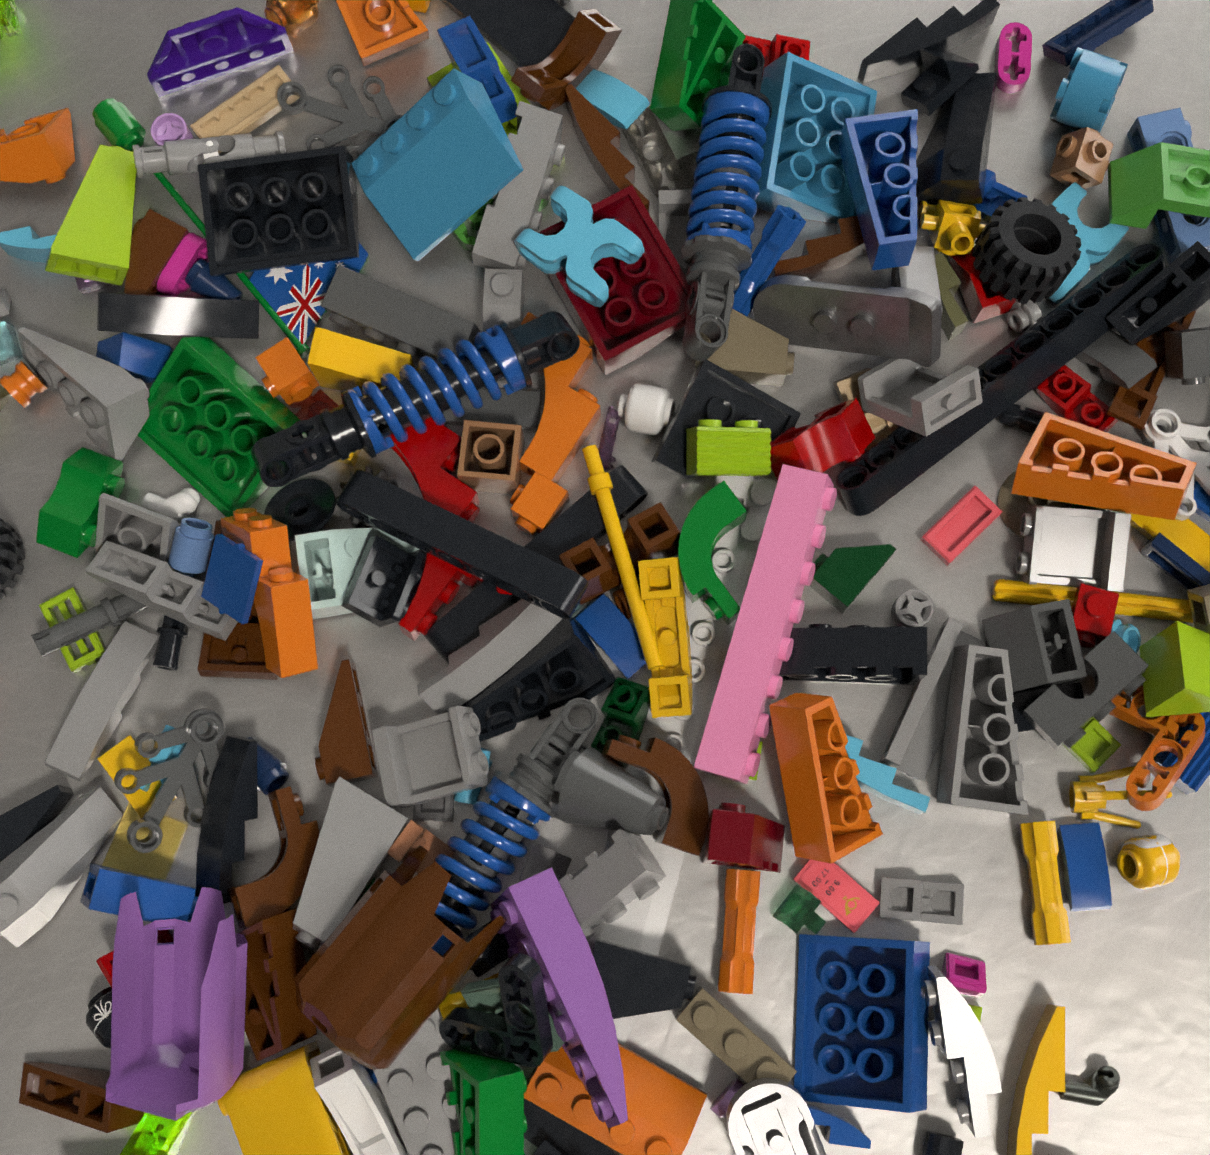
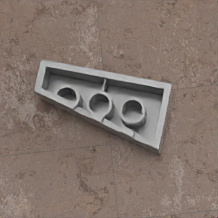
[472,101,566,270]

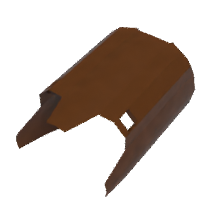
[295,845,506,1070]

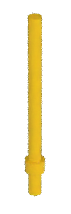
[582,445,663,670]

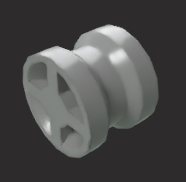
[891,589,934,627]

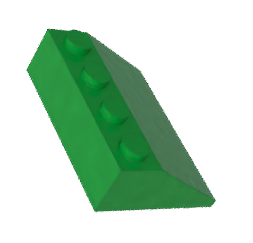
[137,337,307,517]

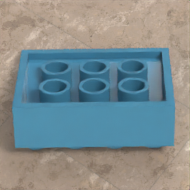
[754,52,877,224]
[351,68,524,261]

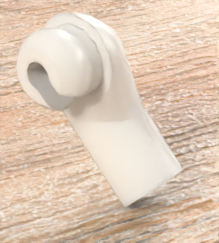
[141,488,200,521]

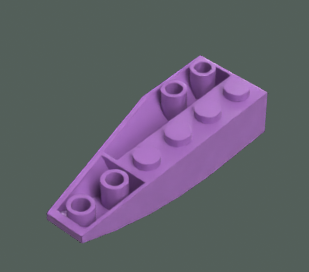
[490,867,628,1128]

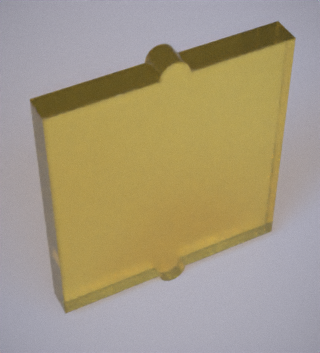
[102,803,188,880]

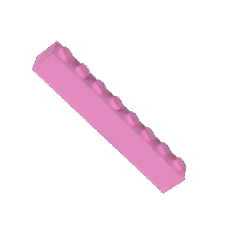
[694,464,837,785]

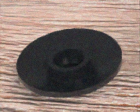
[264,479,336,541]

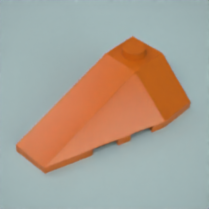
[0,108,75,184]

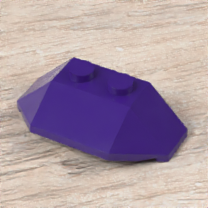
[147,7,294,97]

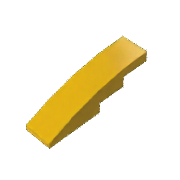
[1007,1004,1065,1155]

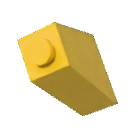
[307,327,419,391]

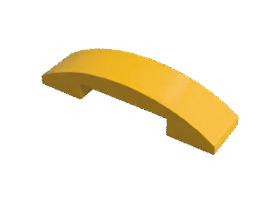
[638,557,692,718]

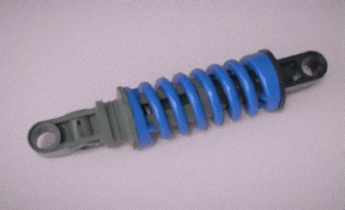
[681,44,772,361]
[432,698,598,956]

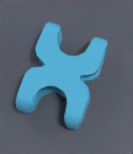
[1049,182,1129,304]
[514,186,645,307]

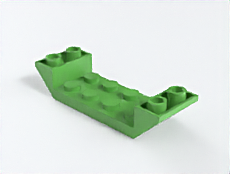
[1108,142,1210,229]

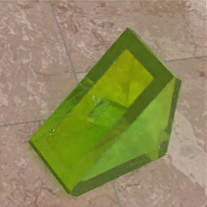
[119,1111,195,1155]

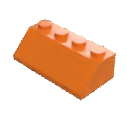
[524,1043,707,1155]

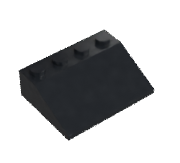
[198,145,359,277]

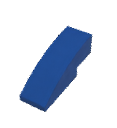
[437,15,517,124]

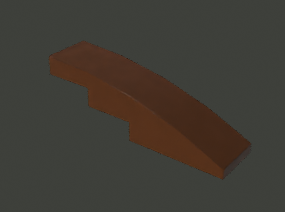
[565,84,650,213]
[769,216,867,279]

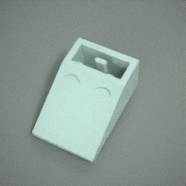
[295,528,423,619]

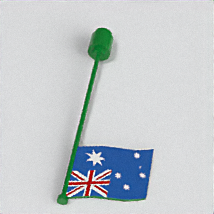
[92,98,369,358]

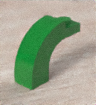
[678,481,747,625]

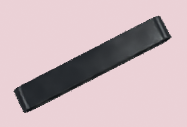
[425,465,648,664]
[336,469,589,619]

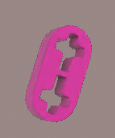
[994,22,1032,94]
[157,232,208,297]

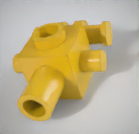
[917,200,986,256]

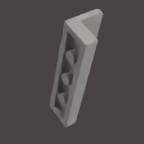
[879,617,985,781]

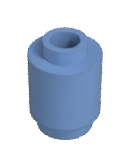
[168,518,214,577]

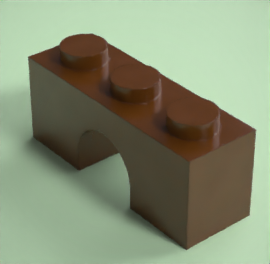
[559,502,680,605]

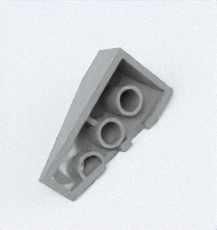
[18,327,150,461]
[0,785,123,948]

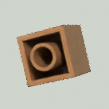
[457,420,525,495]

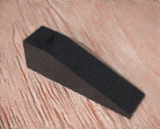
[916,72,997,205]

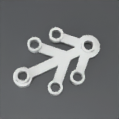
[1142,409,1210,521]

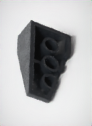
[461,616,616,742]

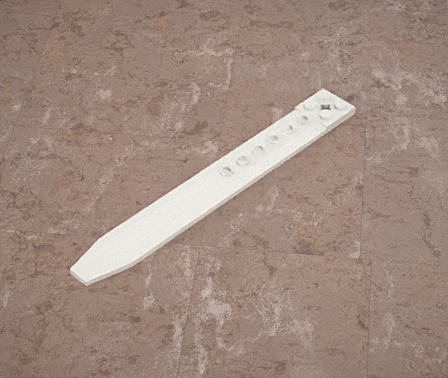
[588,476,778,1046]

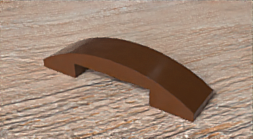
[1106,309,1197,430]

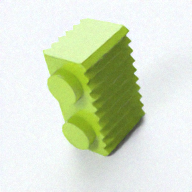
[687,419,771,476]

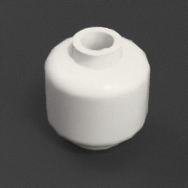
[618,383,675,435]

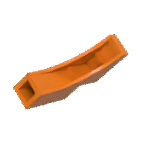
[519,312,601,484]
[221,508,318,678]

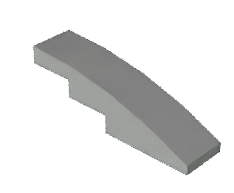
[85,540,238,641]
[417,599,563,715]
[44,621,159,782]

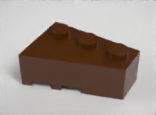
[238,908,317,1062]

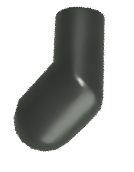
[1059,1066,1120,1106]

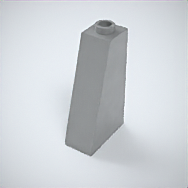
[293,776,408,951]

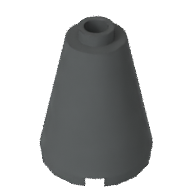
[552,745,669,835]

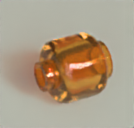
[264,0,319,36]

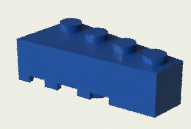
[838,109,918,271]

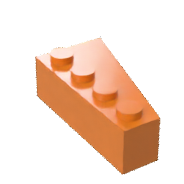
[335,0,429,66]
[1011,412,1197,520]

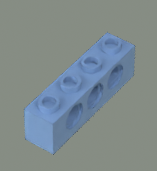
[1127,108,1210,265]

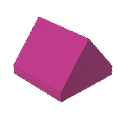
[941,953,987,998]

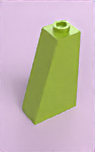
[45,144,136,286]

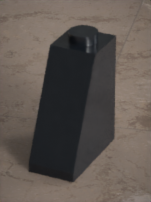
[593,939,697,1019]

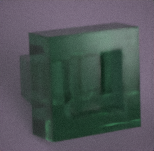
[772,885,826,935]

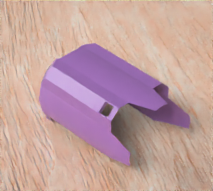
[106,887,247,1121]

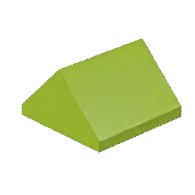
[1139,621,1210,717]

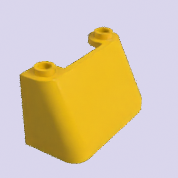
[217,1041,351,1155]

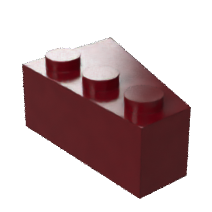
[702,803,785,873]

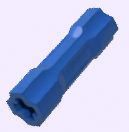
[732,204,806,317]

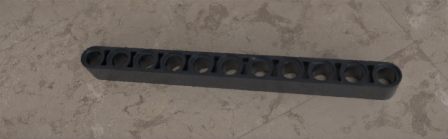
[836,243,1166,516]

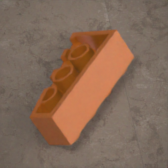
[769,693,883,864]

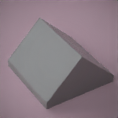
[94,493,180,569]

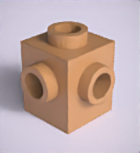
[1049,127,1114,189]

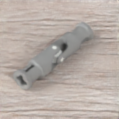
[132,131,286,178]

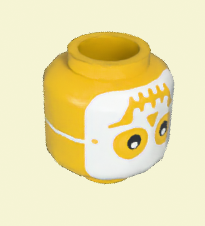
[1117,833,1180,890]

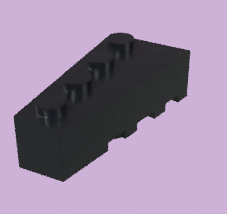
[779,624,927,685]

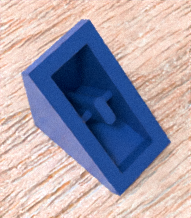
[96,332,173,383]

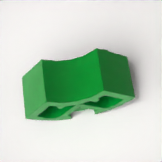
[36,447,125,558]

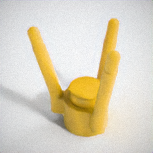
[1069,766,1172,829]

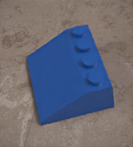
[794,934,930,1113]

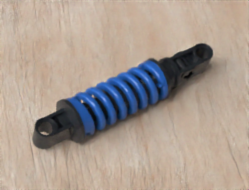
[251,311,580,487]

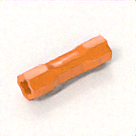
[718,869,761,994]

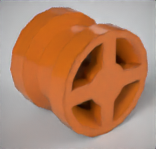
[0,361,48,408]

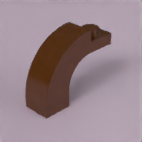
[511,9,622,111]
[602,735,709,856]
[228,786,319,928]

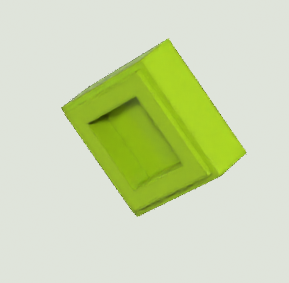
[1063,718,1121,773]

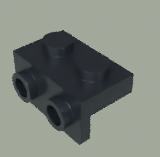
[341,535,425,627]

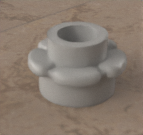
[1007,299,1042,334]

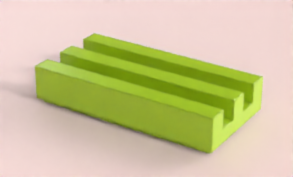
[39,587,107,673]

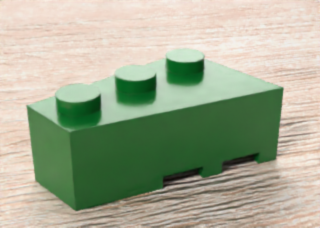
[650,0,746,131]
[440,1049,527,1155]

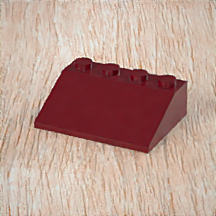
[538,185,691,375]

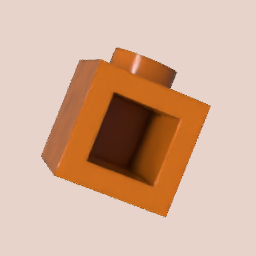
[255,337,320,406]
[510,471,569,536]

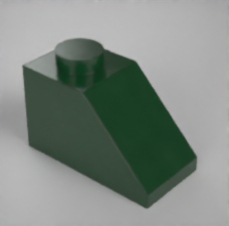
[810,544,896,614]

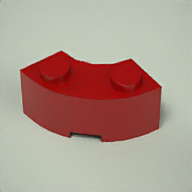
[770,398,875,481]

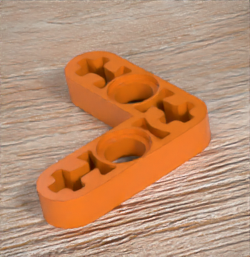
[1110,685,1205,811]

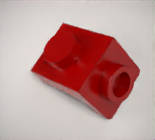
[1072,583,1119,648]

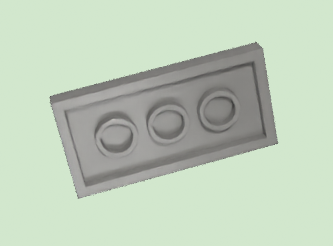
[373,1007,459,1155]

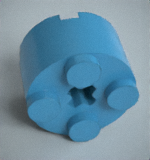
[1050,47,1128,132]

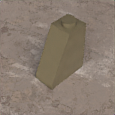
[694,309,795,387]

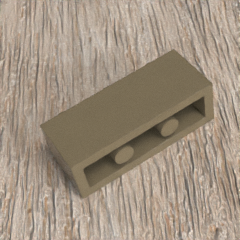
[675,986,797,1083]

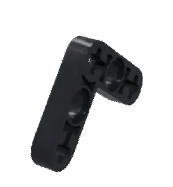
[439,953,553,1067]

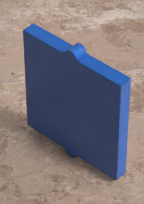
[201,534,263,624]

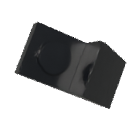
[900,49,979,116]

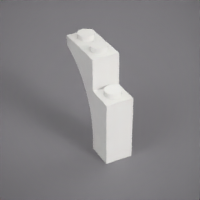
[310,1046,408,1155]

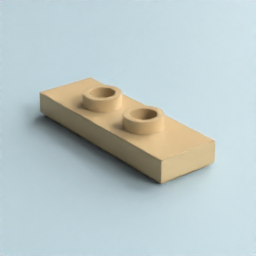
[190,65,299,154]

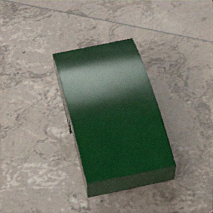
[590,677,651,768]

